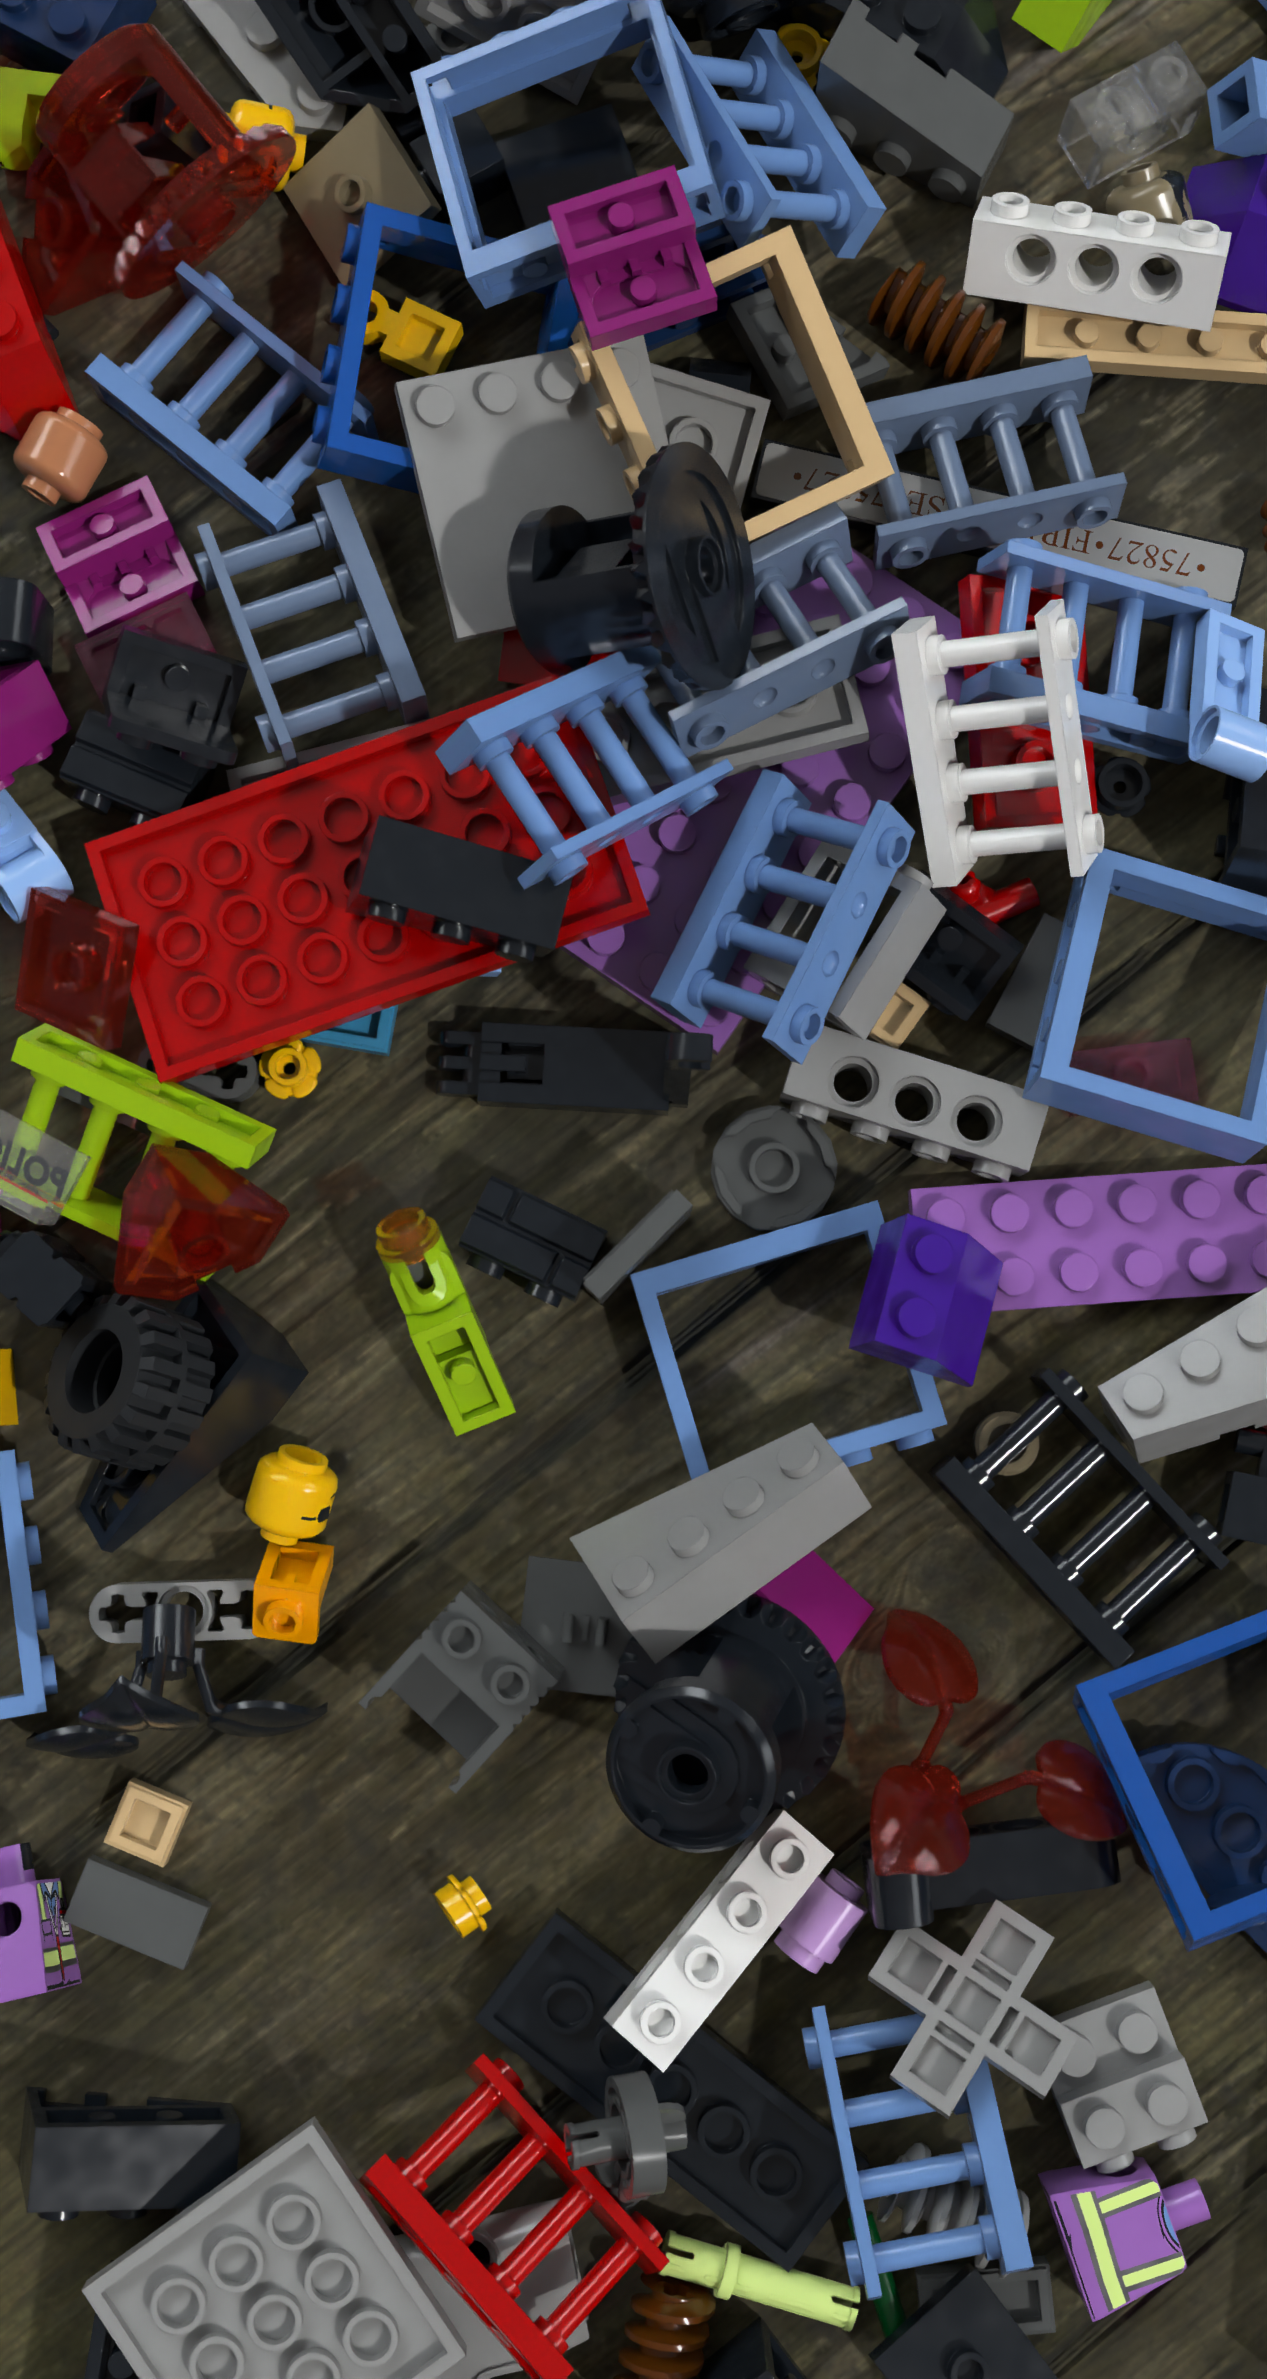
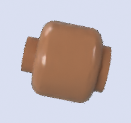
[13,406,108,507]

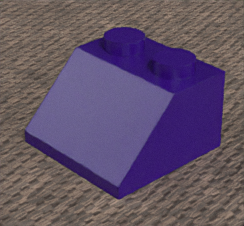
[848,1213,1003,1387]

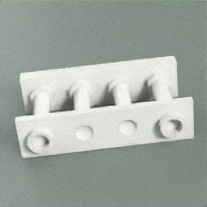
[891,598,1104,888]

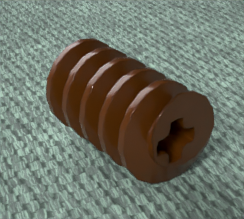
[866,260,1006,384]
[613,2272,716,2379]

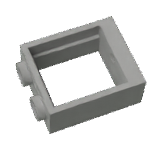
[743,842,947,1041]

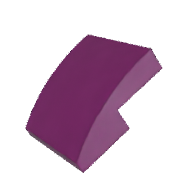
[547,165,717,351]
[36,475,206,647]

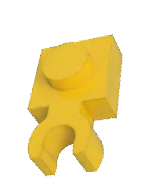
[363,290,464,378]

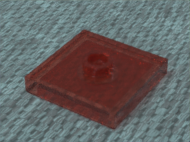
[15,887,140,1050]

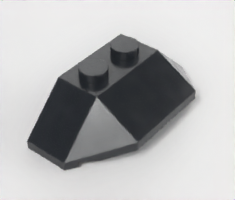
[254,0,444,116]
[770,0,1008,99]

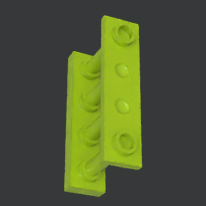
[0,1023,277,1281]

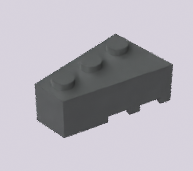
[816,0,1015,209]

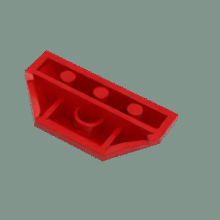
[0,199,80,442]

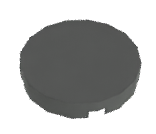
[710,1105,838,1232]

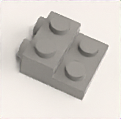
[1050,1980,1208,2174]

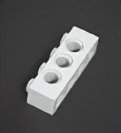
[963,192,1232,332]
[603,1809,835,2073]

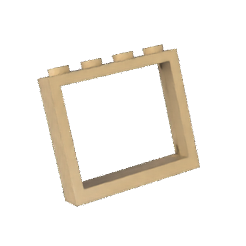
[568,225,895,544]

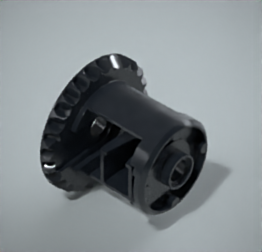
[507,442,755,692]
[606,1594,846,1853]

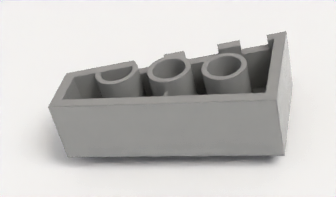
[1098,1287,1267,1464]
[570,1423,872,1664]

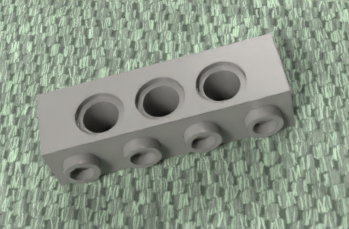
[779,1026,1049,1183]

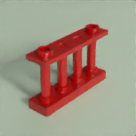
[358,2053,670,2379]

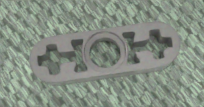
[89,1578,257,1643]

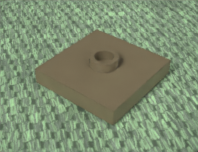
[283,103,442,285]

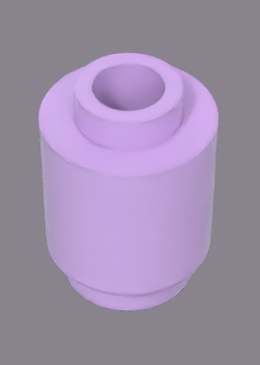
[774,1868,868,1974]

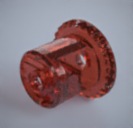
[35,23,296,299]

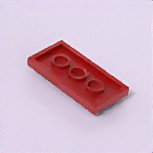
[958,574,1098,831]

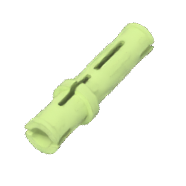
[658,2229,860,2332]

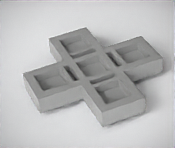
[868,1899,1080,2119]

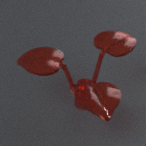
[870,1609,1128,1876]

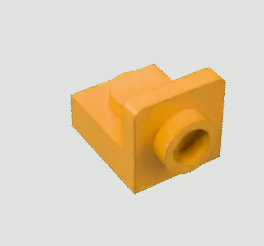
[252,1541,334,1644]

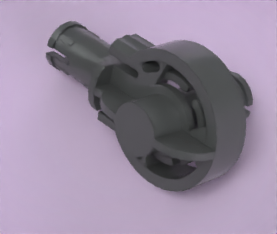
[564,2070,688,2211]

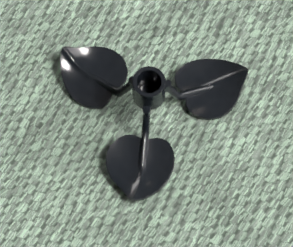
[26,1604,328,1759]

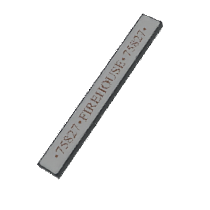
[750,439,1249,613]

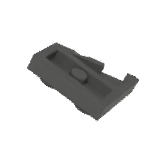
[726,288,890,421]

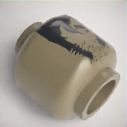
[1106,161,1194,264]

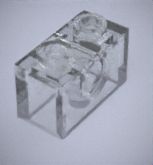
[1057,40,1208,189]

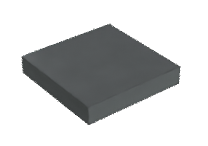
[583,1189,693,1305]

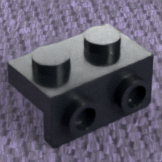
[865,870,1025,1021]

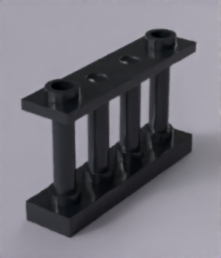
[928,1368,1230,1669]

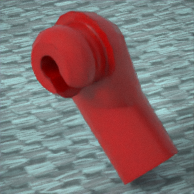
[947,871,1040,924]

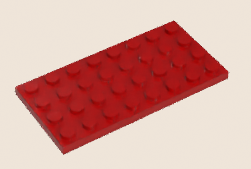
[84,674,651,1084]

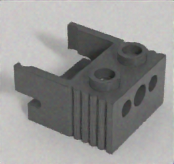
[359,1580,565,1794]

